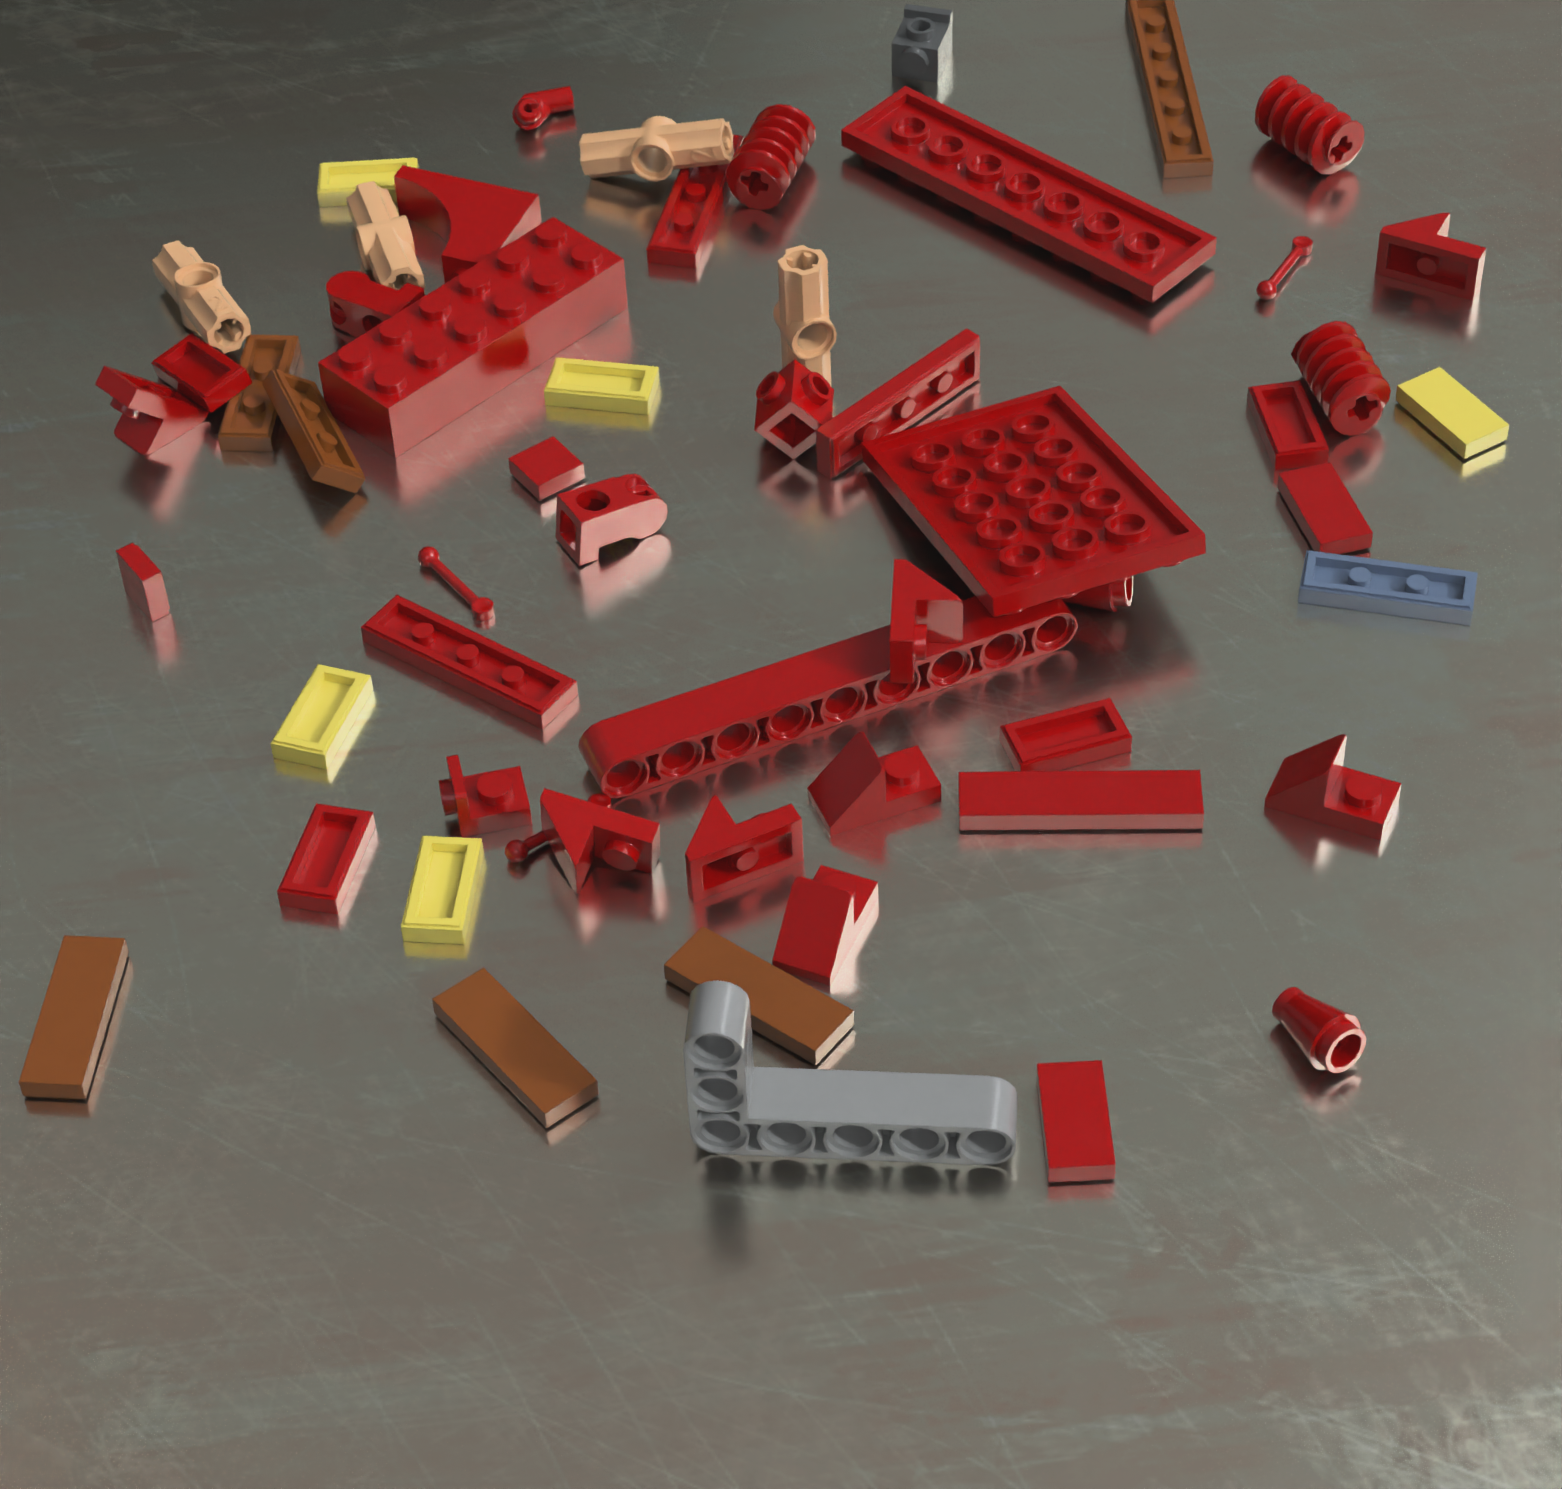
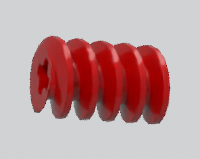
[1255,75,1365,174]
[726,104,816,210]
[1291,321,1391,436]

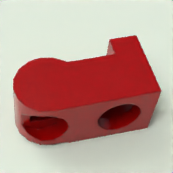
[326,271,425,338]
[555,474,668,566]

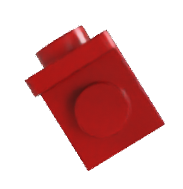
[438,754,532,838]

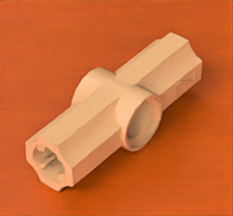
[579,116,734,181]
[346,181,425,290]
[152,240,251,354]
[773,245,837,386]

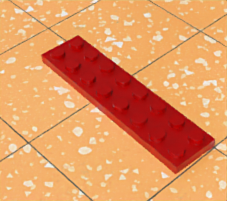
[841,86,1217,303]

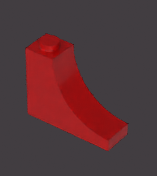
[394,165,542,283]

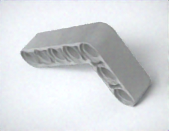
[683,980,1018,1165]

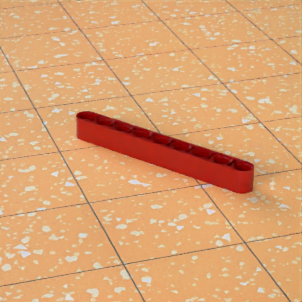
[578,596,1078,798]

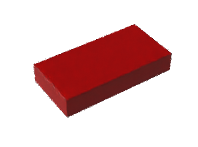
[151,334,253,413]
[1247,380,1329,471]
[1277,462,1373,554]
[999,698,1132,771]
[277,803,376,915]
[1036,1060,1116,1182]

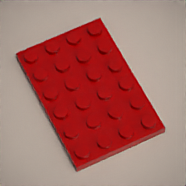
[861,386,1206,618]

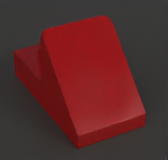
[1375,212,1486,301]
[95,366,209,456]
[889,559,963,684]
[807,731,941,836]
[1264,734,1401,841]
[540,788,660,894]
[685,795,804,903]
[772,865,878,986]

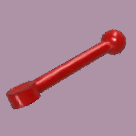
[1256,236,1313,300]
[418,546,494,621]
[505,793,612,863]

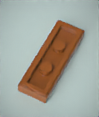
[218,334,301,452]
[262,369,366,493]
[664,926,854,1065]
[19,935,129,1099]
[432,967,599,1128]

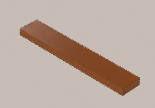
[1125,0,1214,179]

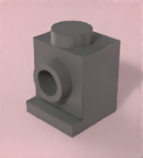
[892,4,952,82]

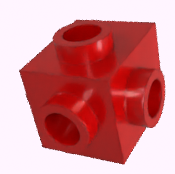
[754,359,834,460]

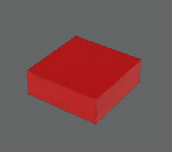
[508,436,585,500]
[116,543,170,622]

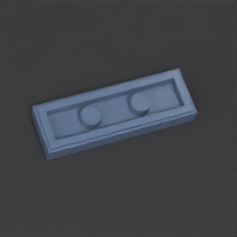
[1298,550,1478,626]

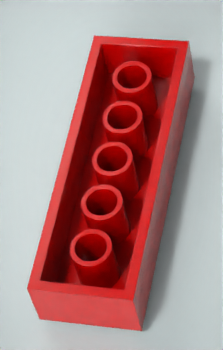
[318,217,628,458]

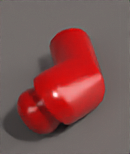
[512,86,574,131]

